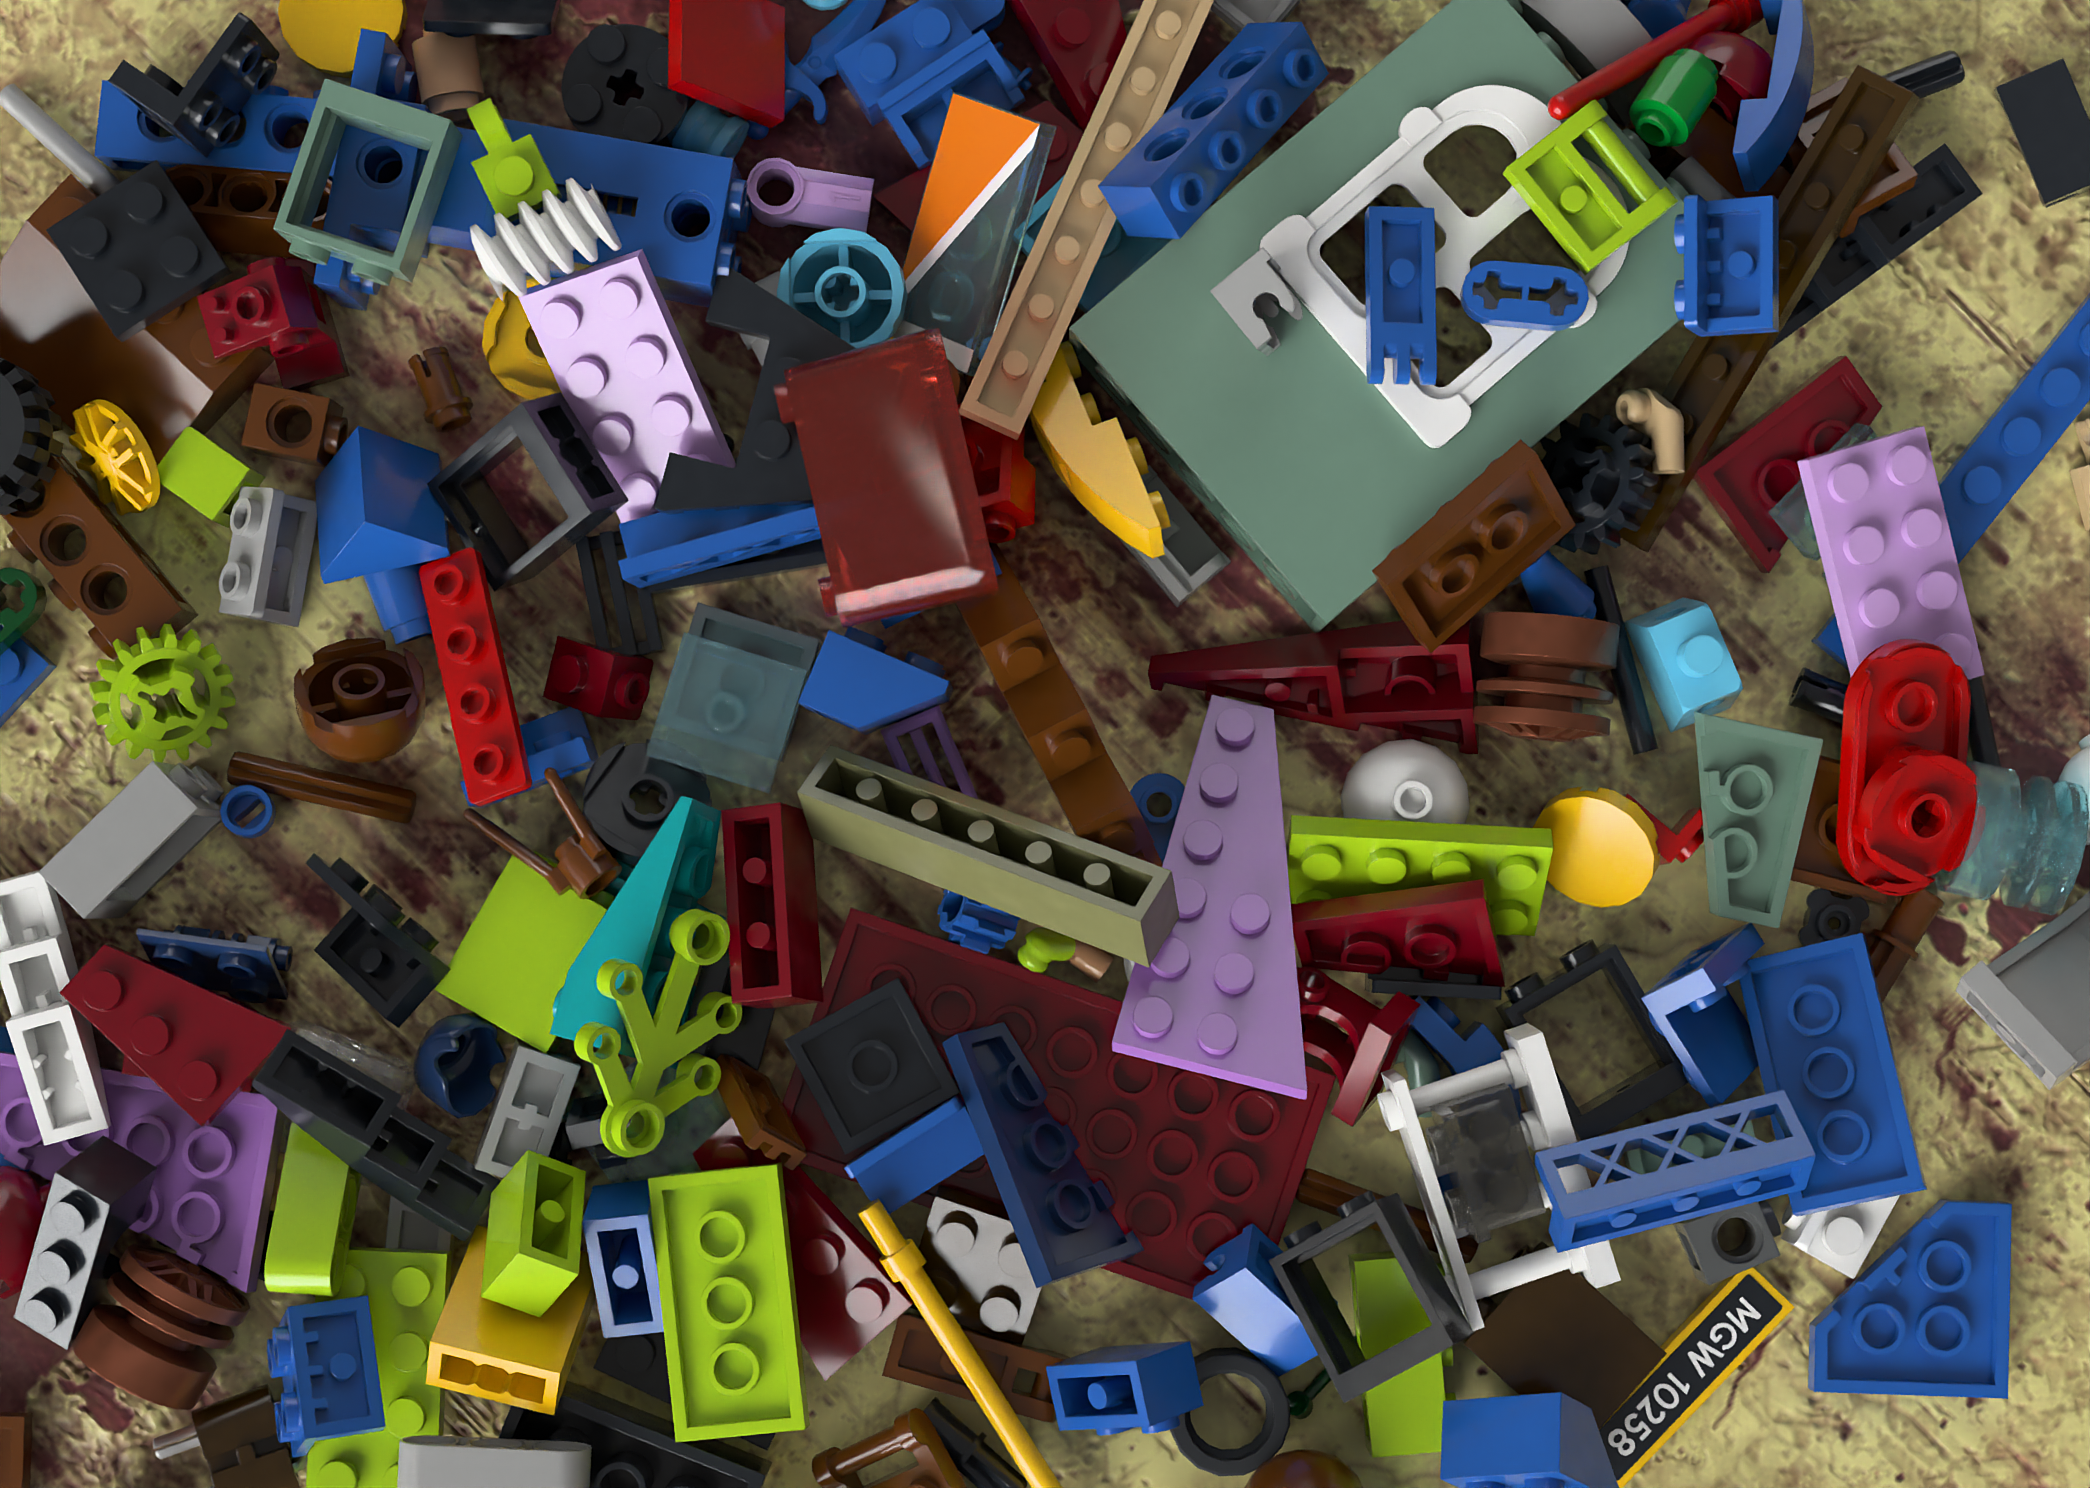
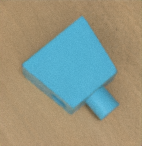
[1624,597,1743,733]

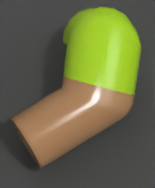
[1017,927,1115,983]

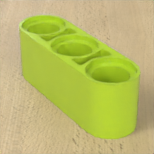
[264,1121,362,1297]

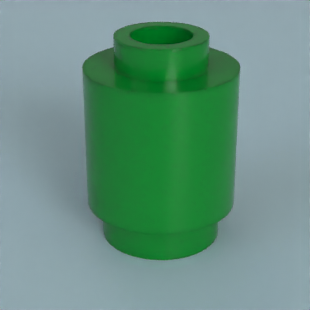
[1629,49,1719,147]

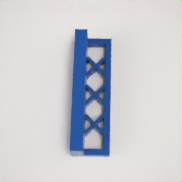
[618,467,878,588]
[1534,1090,1816,1253]

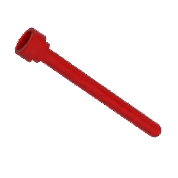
[1548,0,1764,120]

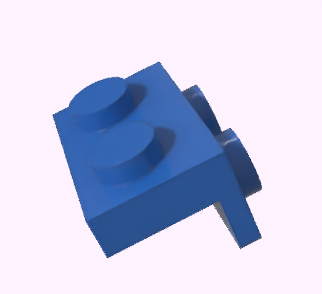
[1674,194,1779,337]

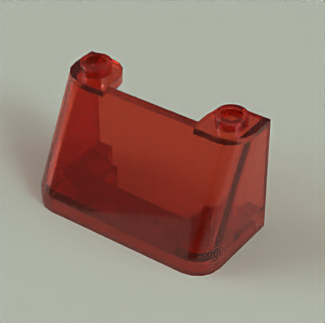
[774,327,999,628]

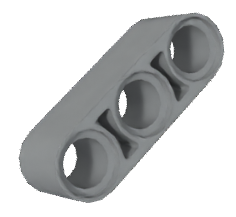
[397,1435,592,1488]

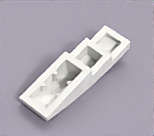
[0,869,111,1145]

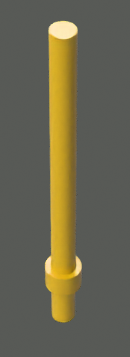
[857,1199,1063,1488]

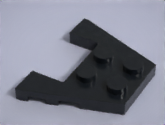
[655,268,894,514]

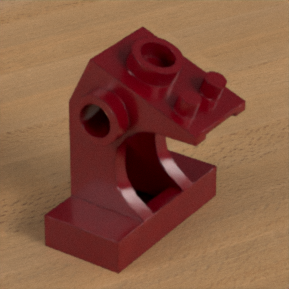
[197,257,350,391]
[1296,966,1421,1127]

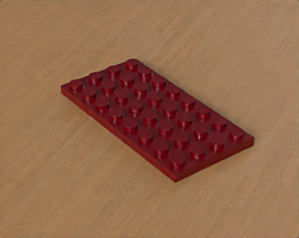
[782,907,1336,1301]

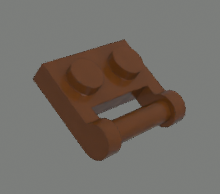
[812,1408,967,1488]

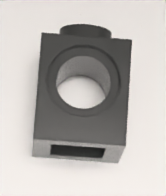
[1673,1200,1781,1285]

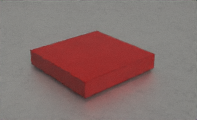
[668,0,785,128]

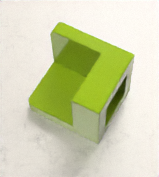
[157,427,265,528]

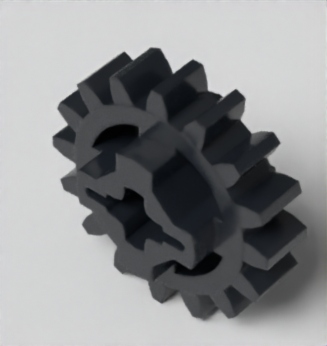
[1540,413,1659,555]

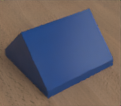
[315,426,451,584]

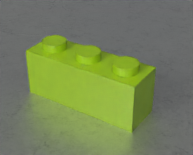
[1348,1251,1456,1458]

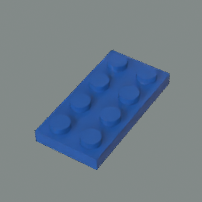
[1739,933,1927,1217]

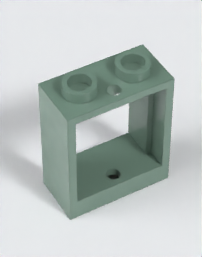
[273,79,463,286]

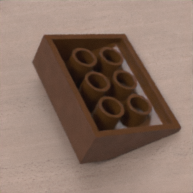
[0,174,275,467]

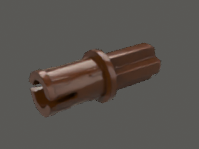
[1869,889,1945,1003]

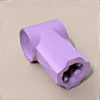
[747,158,874,233]

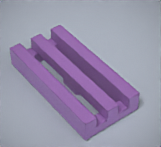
[880,705,978,799]

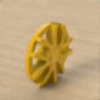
[68,399,160,516]

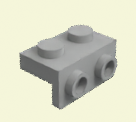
[219,486,317,627]

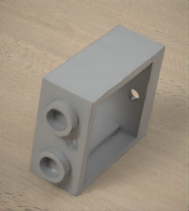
[38,761,224,919]

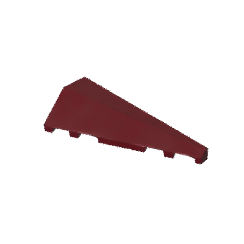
[1148,618,1479,754]

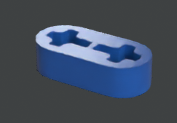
[1460,260,1589,331]

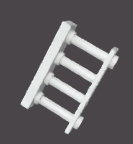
[1377,1023,1621,1331]

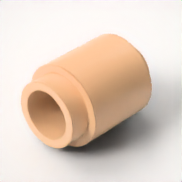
[412,29,485,122]

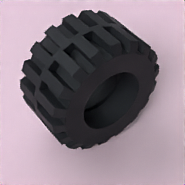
[0,357,64,515]

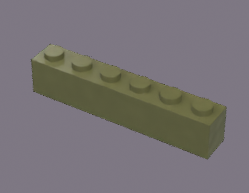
[797,745,1180,967]

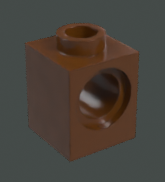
[241,383,348,468]

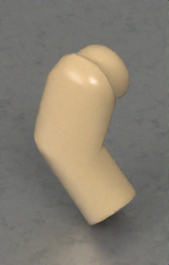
[1615,388,1685,474]

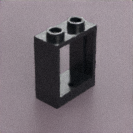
[427,392,629,592]
[1496,939,1688,1142]
[1269,1190,1474,1403]

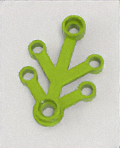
[574,909,742,1157]

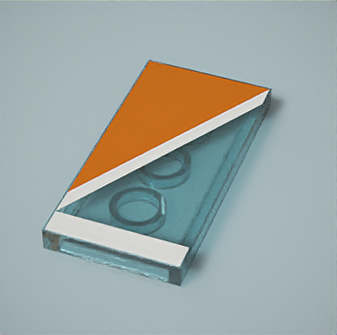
[893,91,1056,376]

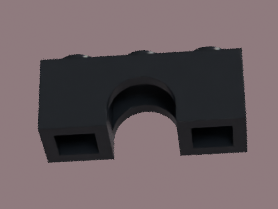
[14,1135,157,1350]

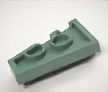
[1694,711,1824,928]

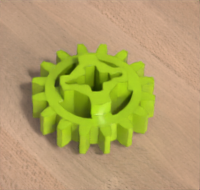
[89,624,236,763]

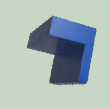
[844,1094,984,1214]

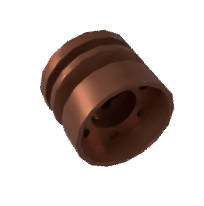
[1473,612,1620,742]
[72,1244,251,1410]

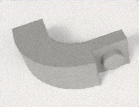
[1518,0,1656,127]

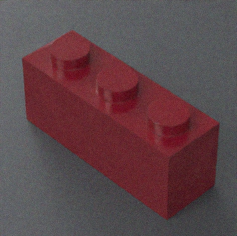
[721,802,823,1009]

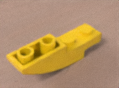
[1028,340,1171,559]

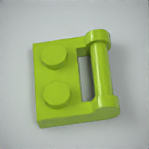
[1502,99,1678,275]

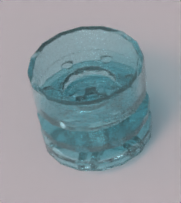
[1933,761,2089,915]

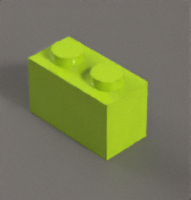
[481,1150,586,1317]

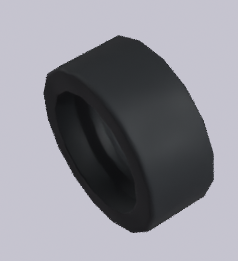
[1170,1347,1290,1476]

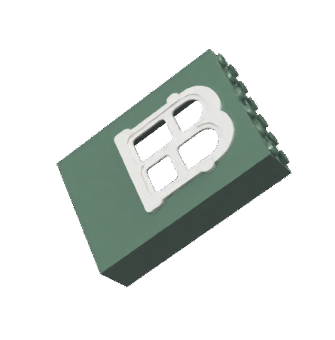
[1069,0,1689,633]

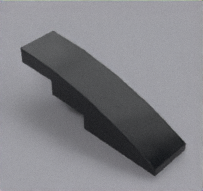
[1770,143,1983,349]
[252,1029,501,1242]

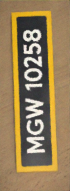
[1599,1267,1794,1488]

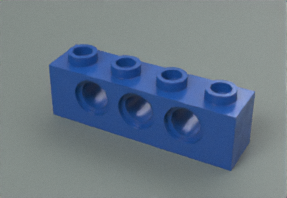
[1098,22,1329,239]
[94,80,338,181]

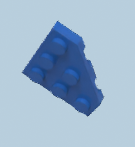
[1808,1199,2012,1399]

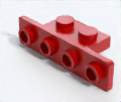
[419,547,532,806]

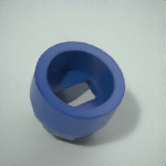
[220,785,276,839]

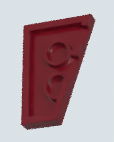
[1291,879,1505,987]
[59,944,298,1126]

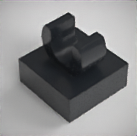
[565,1093,631,1170]

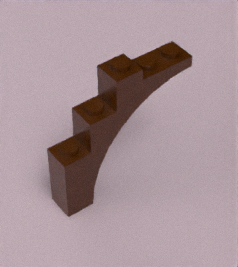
[951,542,1163,867]

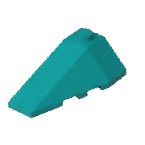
[549,796,721,1069]

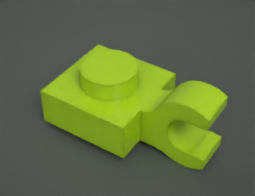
[466,98,562,222]

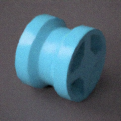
[672,100,750,159]

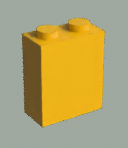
[426,1225,596,1416]

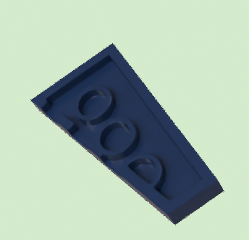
[942,1022,1144,1289]

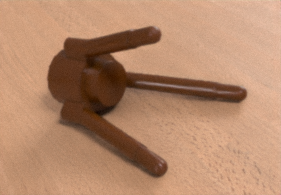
[463,767,622,900]

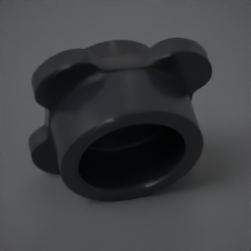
[1798,888,1870,947]

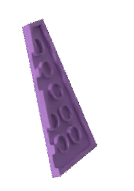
[1112,695,1307,1100]
[0,1051,286,1293]

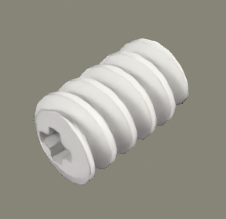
[470,178,622,302]

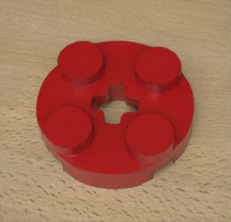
[1851,749,1985,882]

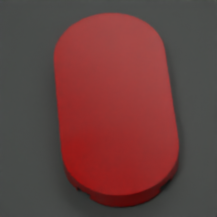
[1836,639,1971,896]

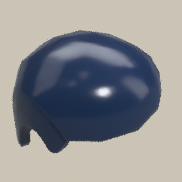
[413,1012,506,1119]

